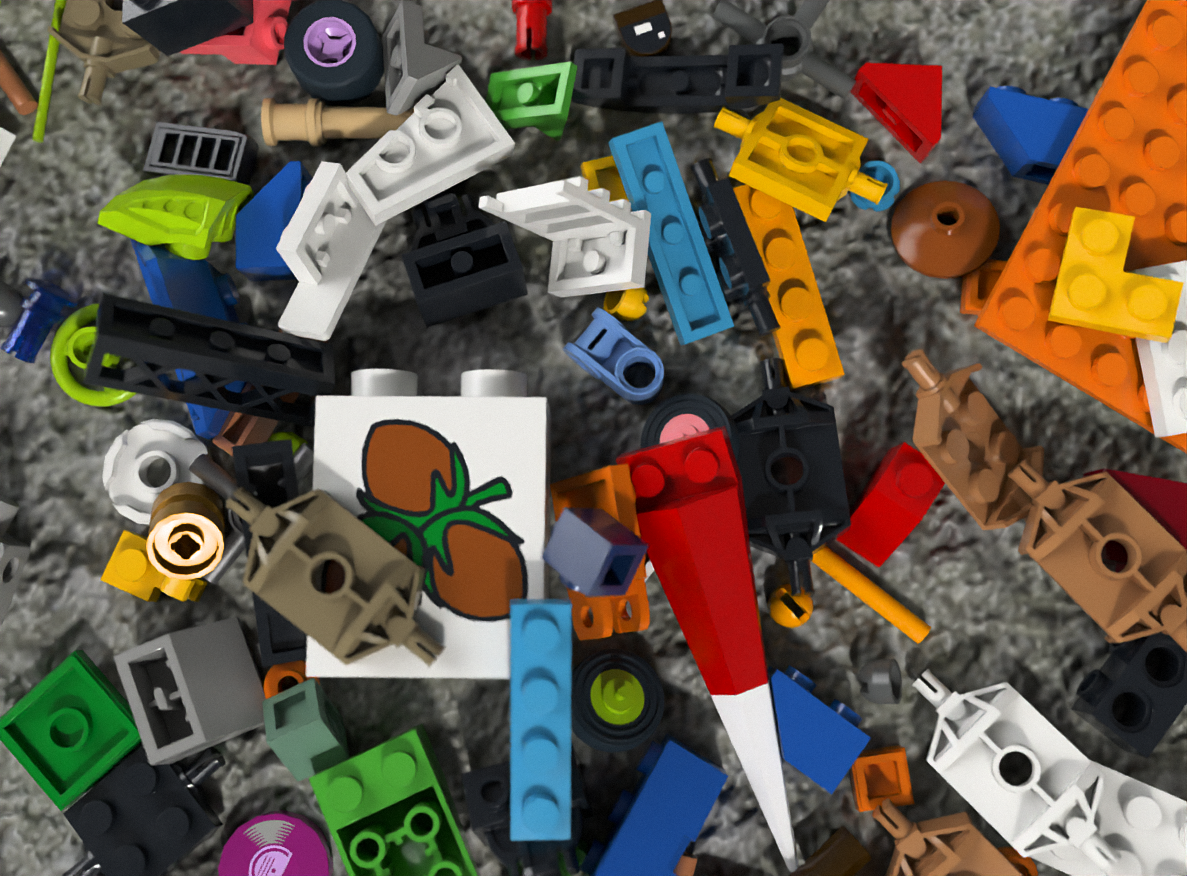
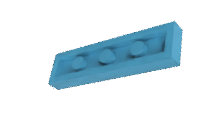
[608,121,734,346]
[510,599,571,841]

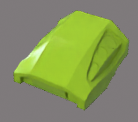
[97,175,255,260]

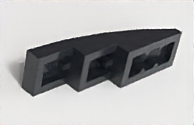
[232,439,307,667]

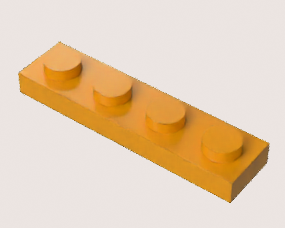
[733,184,845,392]

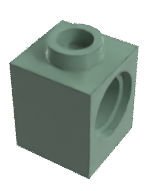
[262,677,350,782]

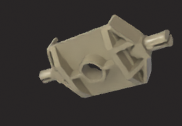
[47,0,161,105]
[226,487,446,668]

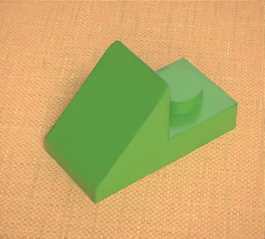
[485,61,578,141]

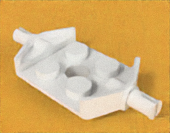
[912,669,1122,873]

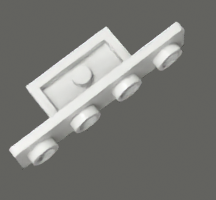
[276,161,387,341]

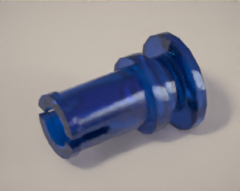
[1,277,79,364]

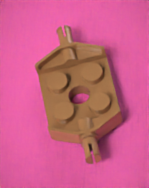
[902,349,1044,531]
[1007,459,1187,652]
[872,799,1023,876]

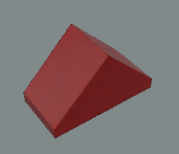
[850,62,942,163]

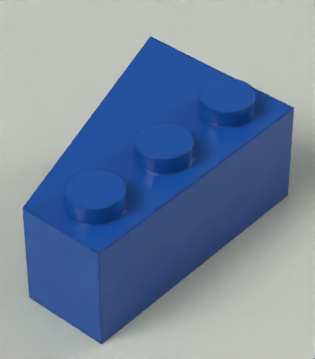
[579,733,728,876]

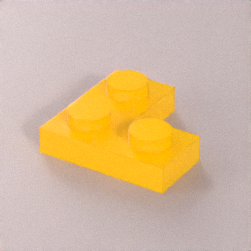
[1048,207,1184,343]

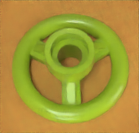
[50,303,138,407]

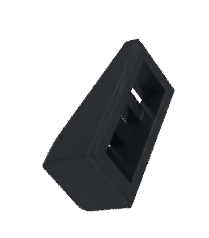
[143,122,259,185]

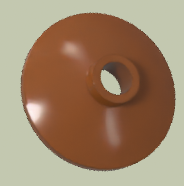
[891,181,1000,279]

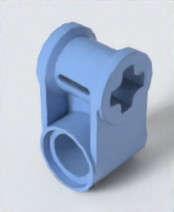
[563,307,664,405]

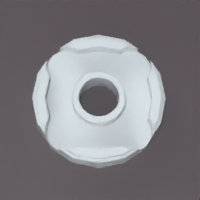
[102,419,213,525]

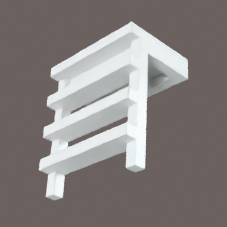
[479,176,651,298]

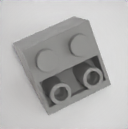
[113,617,266,765]

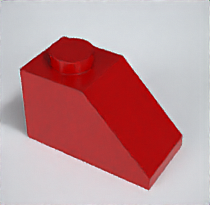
[836,442,945,568]

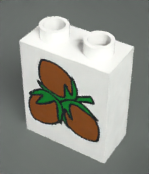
[306,369,551,678]

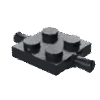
[691,158,781,337]
[62,745,226,876]

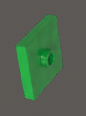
[0,650,142,811]

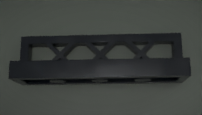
[83,293,335,427]

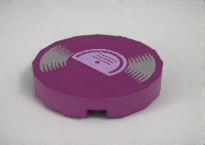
[218,810,334,876]

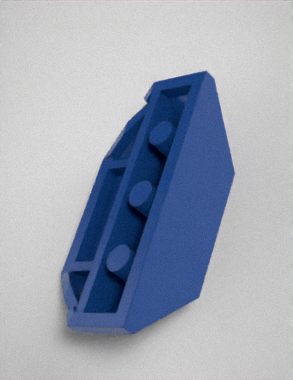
[129,238,247,440]

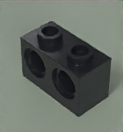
[1071,632,1187,758]

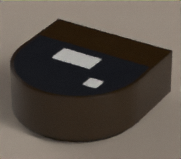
[613,0,672,57]

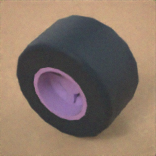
[284,0,384,106]

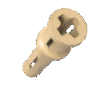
[261,98,414,146]

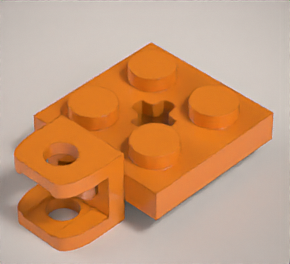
[550,464,650,640]

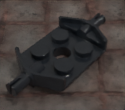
[732,358,851,596]

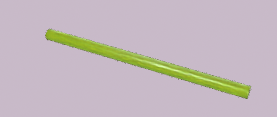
[32,0,67,143]

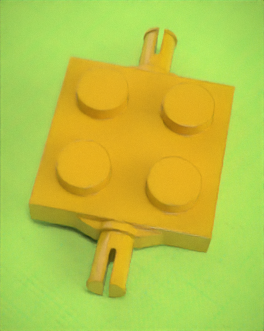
[714,98,888,222]

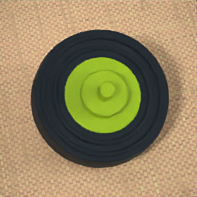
[571,649,664,753]

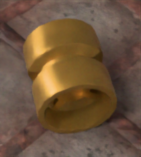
[146,482,225,580]

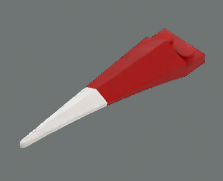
[616,426,798,873]

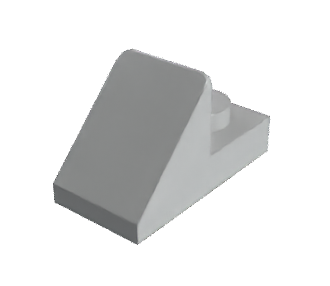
[382,0,462,116]

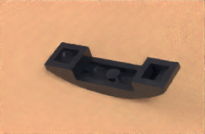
[571,44,784,114]

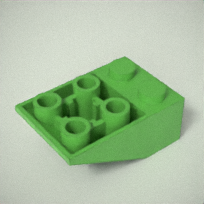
[309,724,480,876]

